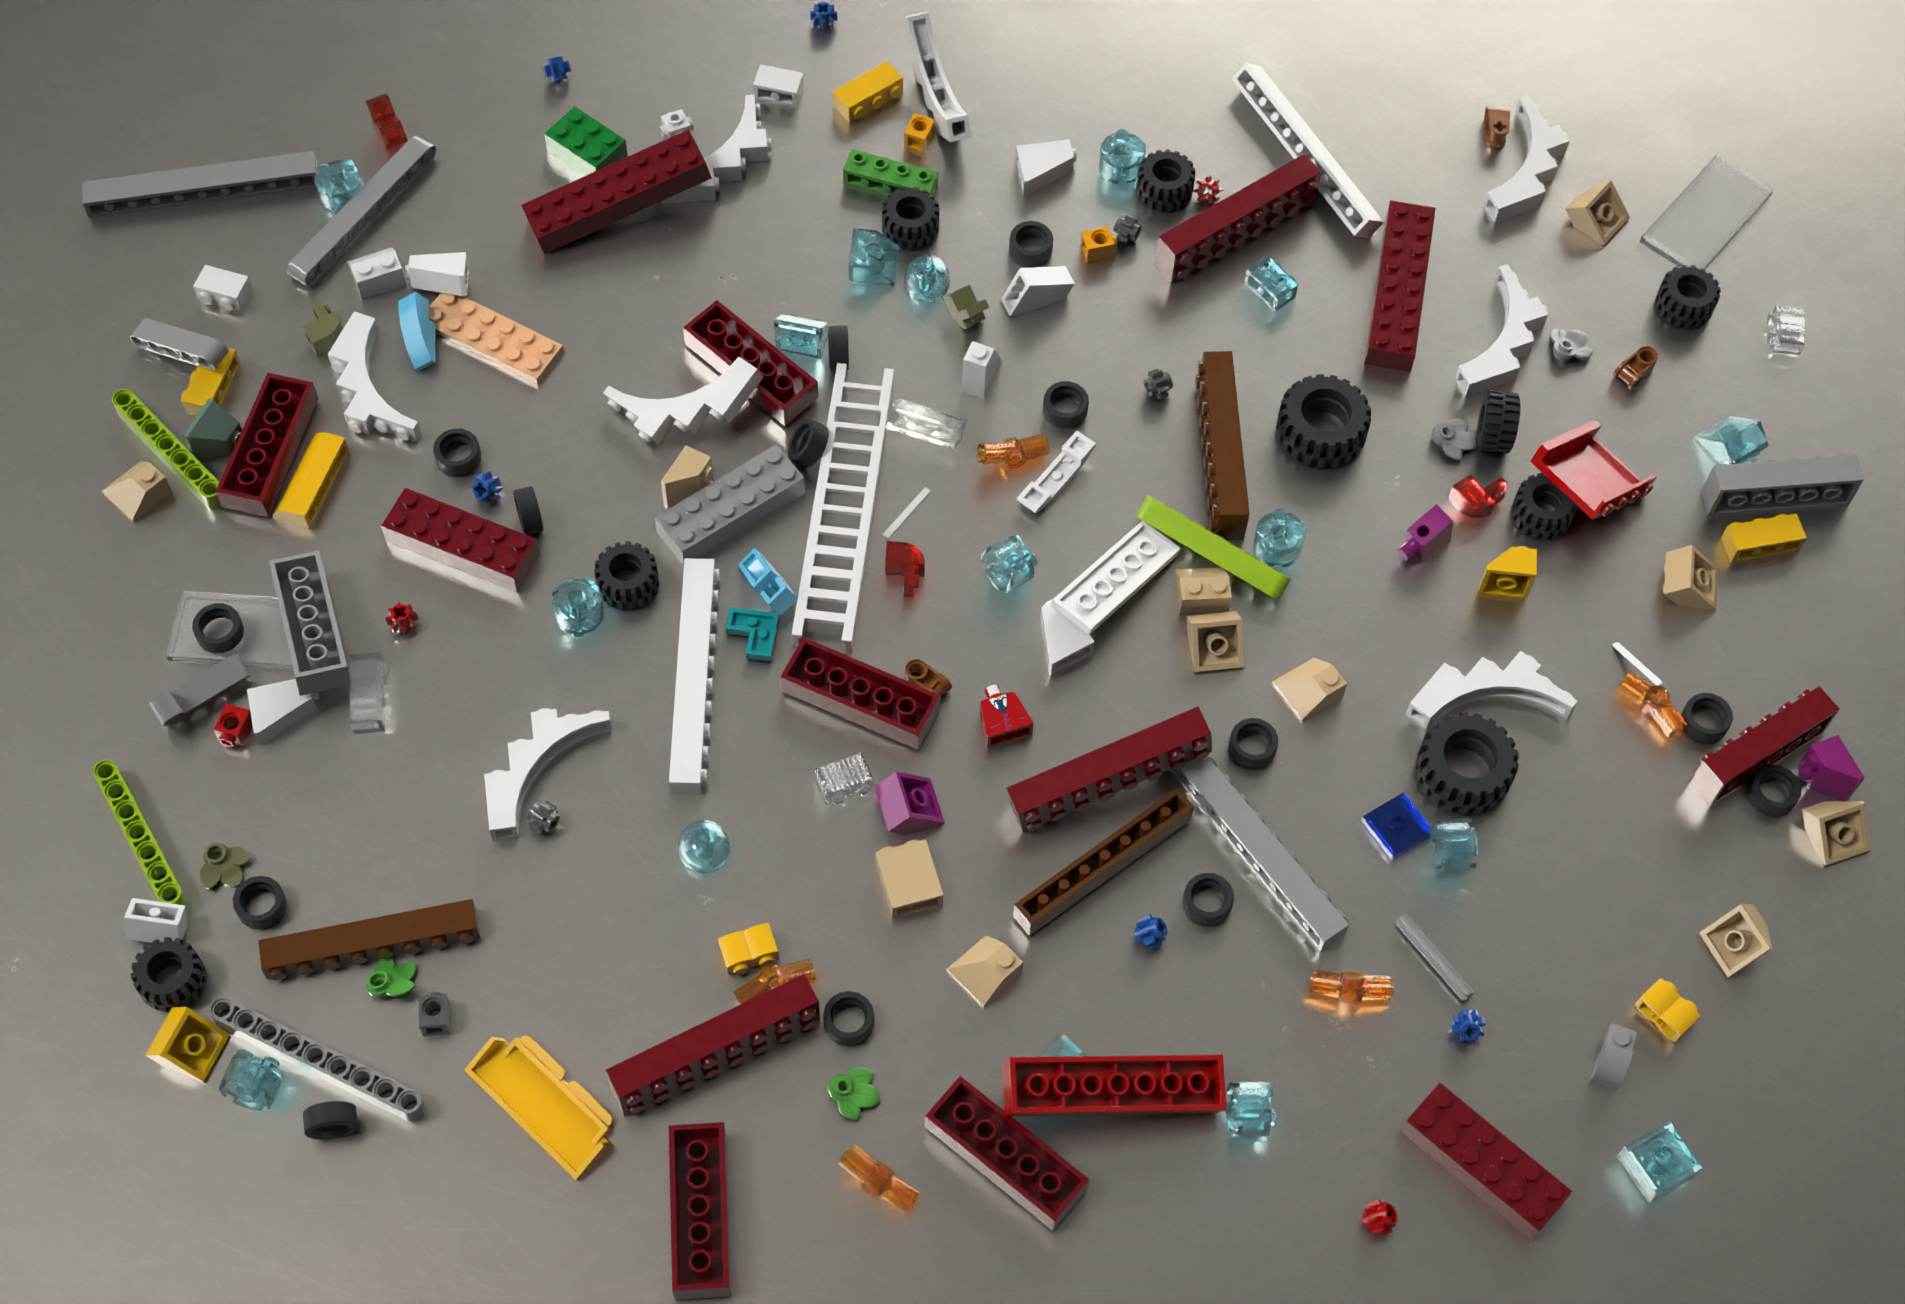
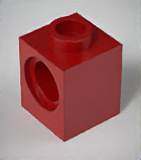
[213,703,253,747]

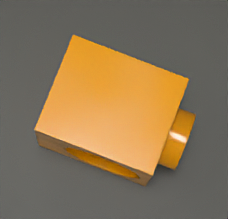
[904,113,935,154]
[1080,226,1117,263]

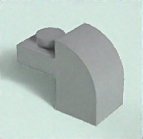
[1590,1023,1637,1091]

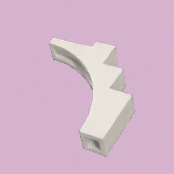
[905,12,972,142]
[661,94,772,204]
[1483,96,1569,223]
[1455,264,1548,398]
[328,311,421,442]
[603,357,763,445]
[1406,651,1578,729]
[484,708,612,841]

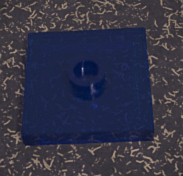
[1361,792,1435,860]

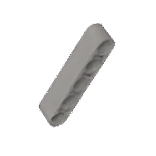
[130,318,229,370]

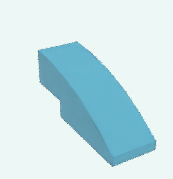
[398,292,436,371]
[738,548,798,615]

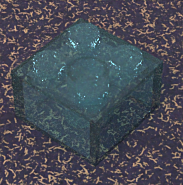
[1617,1121,1702,1203]

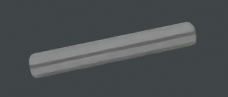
[1396,914,1474,1001]

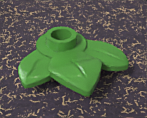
[366,958,416,997]
[828,1068,880,1120]

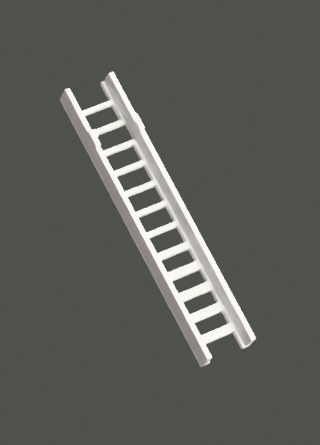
[792,363,894,653]

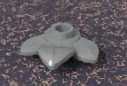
[1550,327,1593,361]
[1432,419,1478,461]

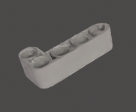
[149,654,251,727]

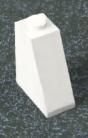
[1015,139,1077,196]
[405,252,469,296]
[1001,266,1075,317]
[962,341,1001,399]
[1040,599,1095,676]
[247,679,319,745]

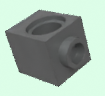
[419,992,450,1036]

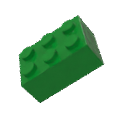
[544,106,628,176]

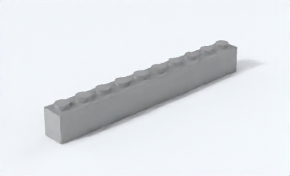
[82,151,320,218]
[1170,755,1349,951]

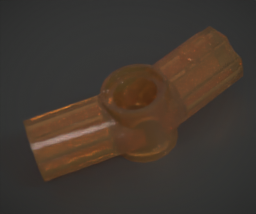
[976,433,1050,469]
[1617,671,1687,737]
[733,959,816,1004]
[1310,969,1394,1004]
[838,1144,919,1214]

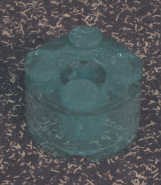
[1099,129,1146,184]
[315,159,364,213]
[1253,508,1306,567]
[981,534,1037,593]
[551,577,604,637]
[1429,818,1478,872]
[218,1049,284,1111]
[1226,1081,1277,1138]

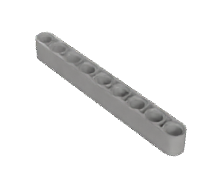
[287,136,436,286]
[209,997,425,1122]

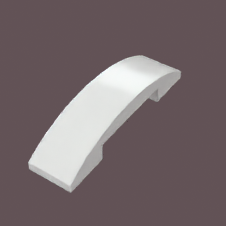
[1017,431,1096,513]

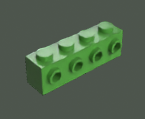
[843,149,938,196]

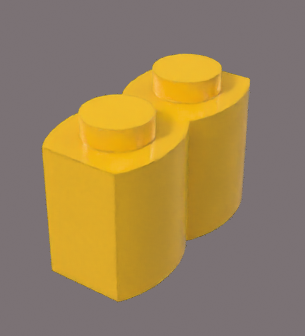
[718,923,779,976]
[1634,978,1701,1042]

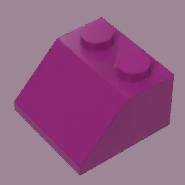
[1796,735,1865,801]
[874,771,945,835]

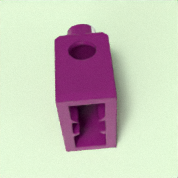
[1398,504,1453,560]

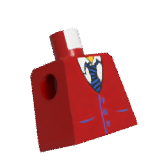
[980,685,1034,748]

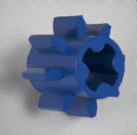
[810,2,837,30]
[543,56,571,82]
[471,471,503,503]
[1134,914,1167,949]
[1451,1008,1486,1043]

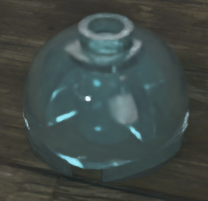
[904,255,950,302]
[678,820,730,874]

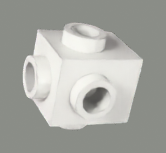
[659,109,694,139]

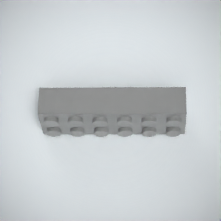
[655,444,805,566]
[1701,455,1864,516]
[269,550,351,696]

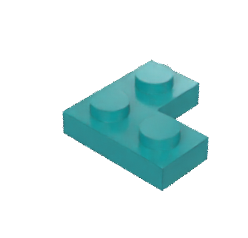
[725,607,779,662]

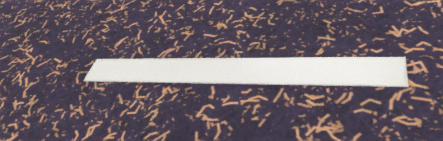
[882,487,931,538]
[1612,642,1663,686]

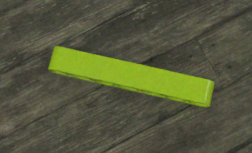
[112,389,222,510]
[1135,495,1291,600]
[93,760,187,906]

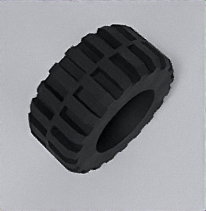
[1276,374,1371,468]
[1415,712,1519,814]

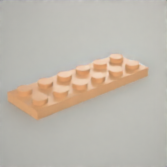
[429,293,564,384]

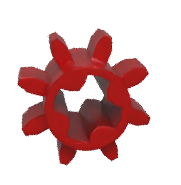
[1193,175,1224,205]
[385,602,418,635]
[1362,1199,1398,1237]

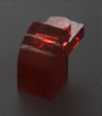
[365,93,408,149]
[1448,475,1508,518]
[885,541,925,598]

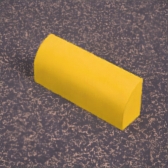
[273,432,349,529]

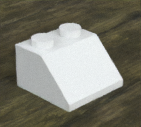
[348,248,406,299]

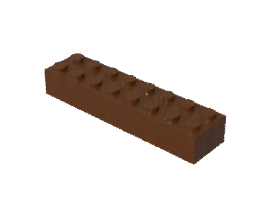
[1195,351,1250,540]

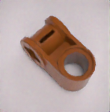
[1484,106,1510,149]
[1613,346,1658,390]
[904,659,952,697]

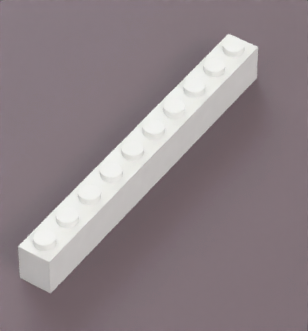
[1232,63,1384,239]
[669,558,720,794]

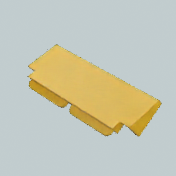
[464,1035,614,1180]

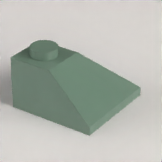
[183,399,242,463]

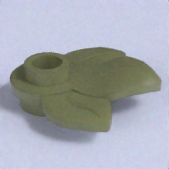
[200,843,251,890]

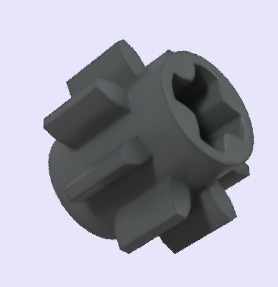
[1113,213,1142,243]
[1144,369,1173,400]
[527,800,560,834]

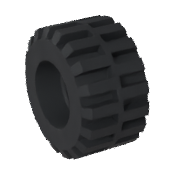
[1137,149,1196,212]
[882,187,940,250]
[1655,265,1721,328]
[1477,390,1521,453]
[1511,473,1578,540]
[594,541,659,610]
[131,937,207,1012]

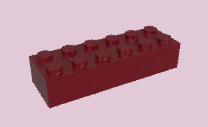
[683,300,818,426]
[215,373,319,517]
[381,488,540,593]
[780,637,940,750]
[1690,686,1840,806]
[925,1076,1090,1231]
[1401,1083,1573,1241]
[668,1122,731,1300]

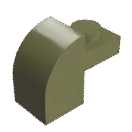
[942,285,990,329]
[303,298,343,357]

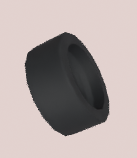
[1009,221,1053,266]
[828,326,849,370]
[1043,381,1089,428]
[787,419,829,467]
[433,428,481,476]
[513,486,544,535]
[192,603,244,653]
[1680,693,1733,743]
[1228,718,1278,769]
[1748,765,1801,817]
[1183,873,1234,926]
[232,876,287,930]
[823,991,875,1046]
[303,1101,358,1140]

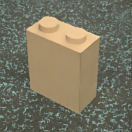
[875,839,943,919]

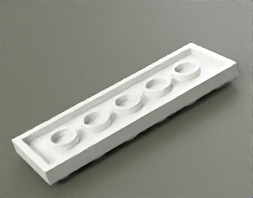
[1051,520,1181,635]

